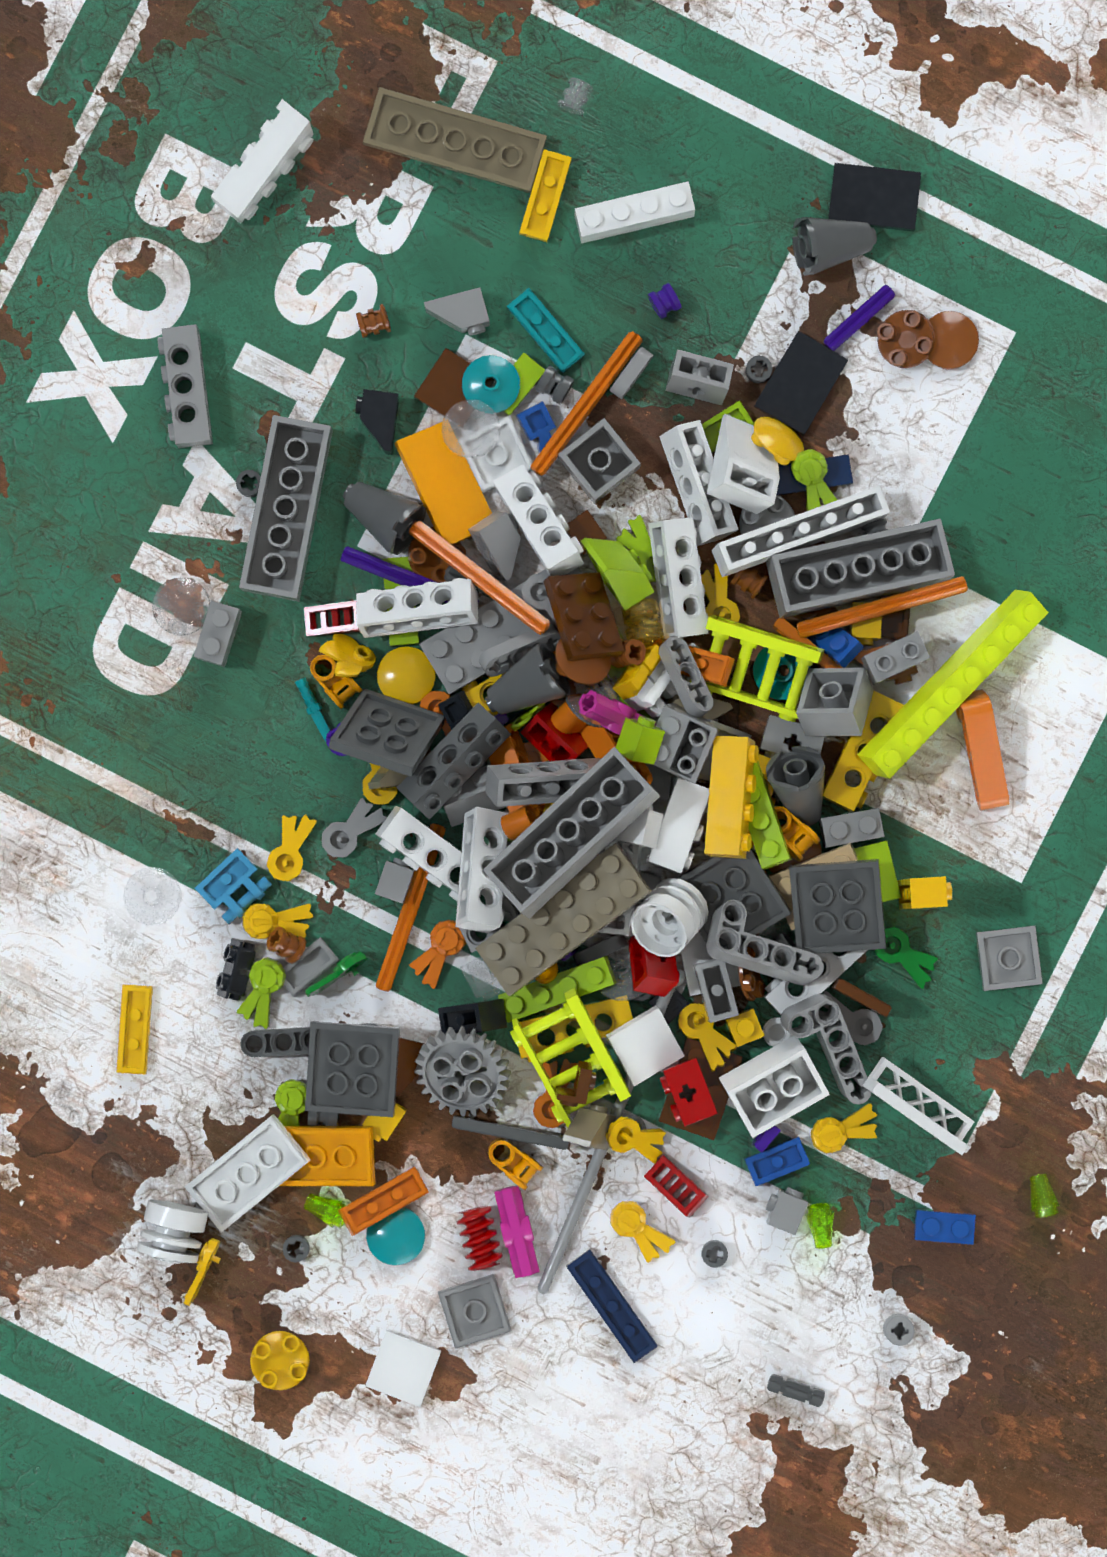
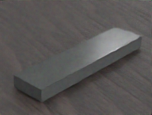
[452,1115,569,1150]

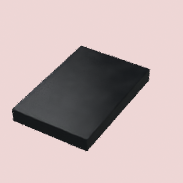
[828,163,921,232]
[754,331,848,436]

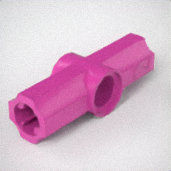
[578,690,656,735]
[494,1185,540,1278]

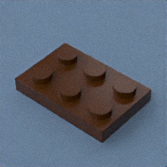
[544,572,625,661]
[658,1038,742,1140]

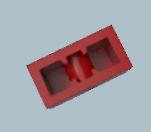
[520,703,589,761]
[628,935,680,997]
[659,1057,718,1127]

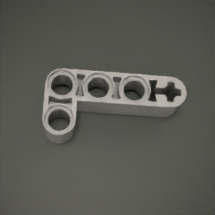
[706,900,824,985]
[780,994,872,1105]

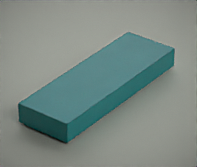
[507,288,585,374]

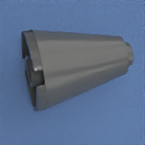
[792,217,877,276]
[343,481,426,555]
[485,643,570,715]
[766,746,825,826]

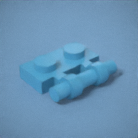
[195,848,272,925]

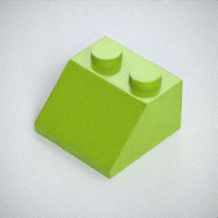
[580,538,654,611]

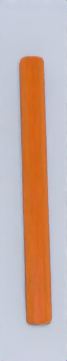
[530,331,643,476]
[409,521,551,635]
[797,576,968,638]
[376,823,446,992]

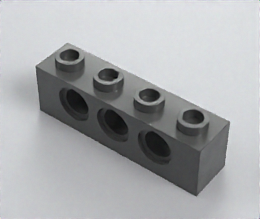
[397,703,511,820]

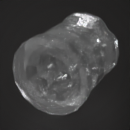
[557,77,593,116]

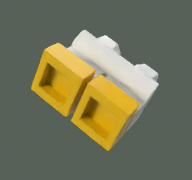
[612,644,677,718]

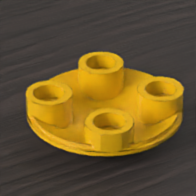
[751,417,804,465]
[377,647,436,704]
[250,1331,309,1390]

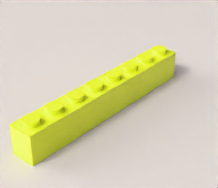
[857,590,1049,779]

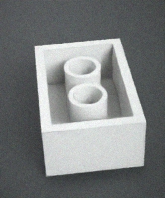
[646,778,709,874]
[719,1036,830,1138]

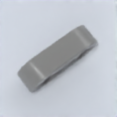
[610,347,654,400]

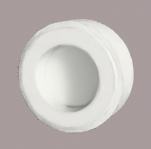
[762,1017,792,1047]

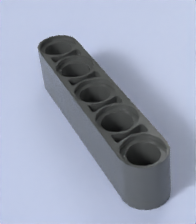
[240,1023,381,1057]

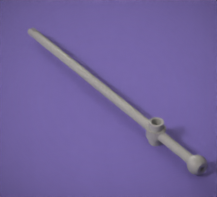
[538,968,685,1294]

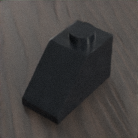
[355,389,400,455]
[438,998,507,1035]

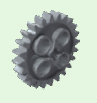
[414,1026,511,1117]

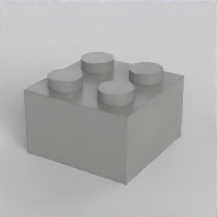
[558,418,641,504]
[796,668,873,736]

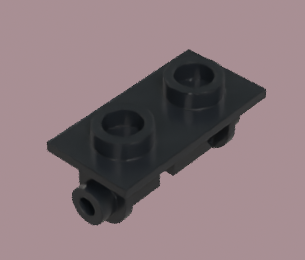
[216,938,257,1001]

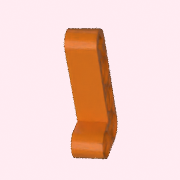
[956,689,1009,811]
[551,693,653,785]
[489,724,545,840]

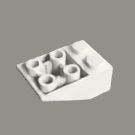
[707,414,780,514]

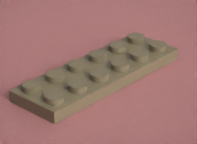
[363,87,547,193]
[475,843,652,996]

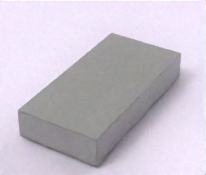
[283,937,339,997]

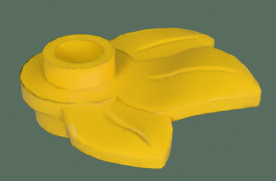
[319,634,376,677]

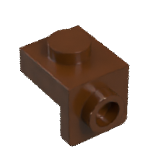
[555,1061,596,1107]

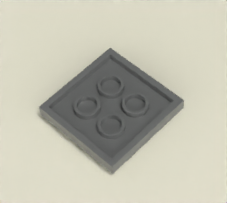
[329,688,445,777]
[676,848,792,949]
[789,859,887,954]
[305,1021,400,1117]

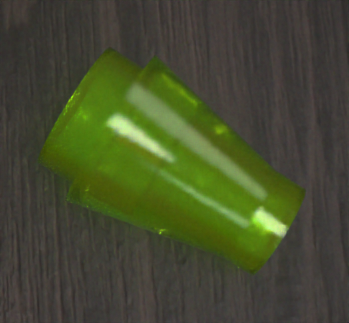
[1029,1174,1060,1219]
[304,1193,346,1228]
[805,1203,834,1249]

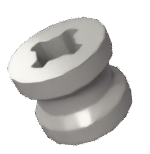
[883,1314,915,1346]

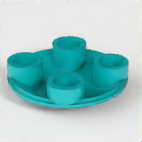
[366,1207,425,1265]

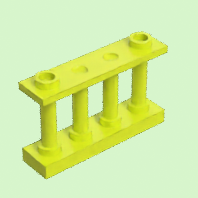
[690,615,825,722]
[510,988,631,1128]

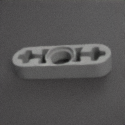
[479,624,561,677]
[659,636,714,718]

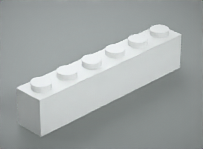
[712,485,890,577]

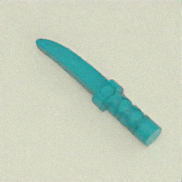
[295,677,330,742]

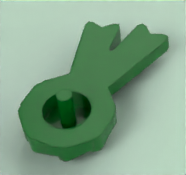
[875,927,938,989]
[305,951,368,997]

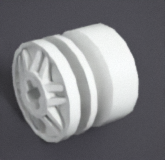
[631,878,709,957]
[137,1200,209,1264]

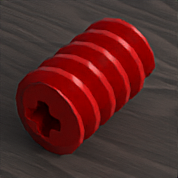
[456,1206,503,1271]

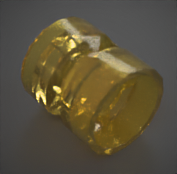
[621,598,665,648]

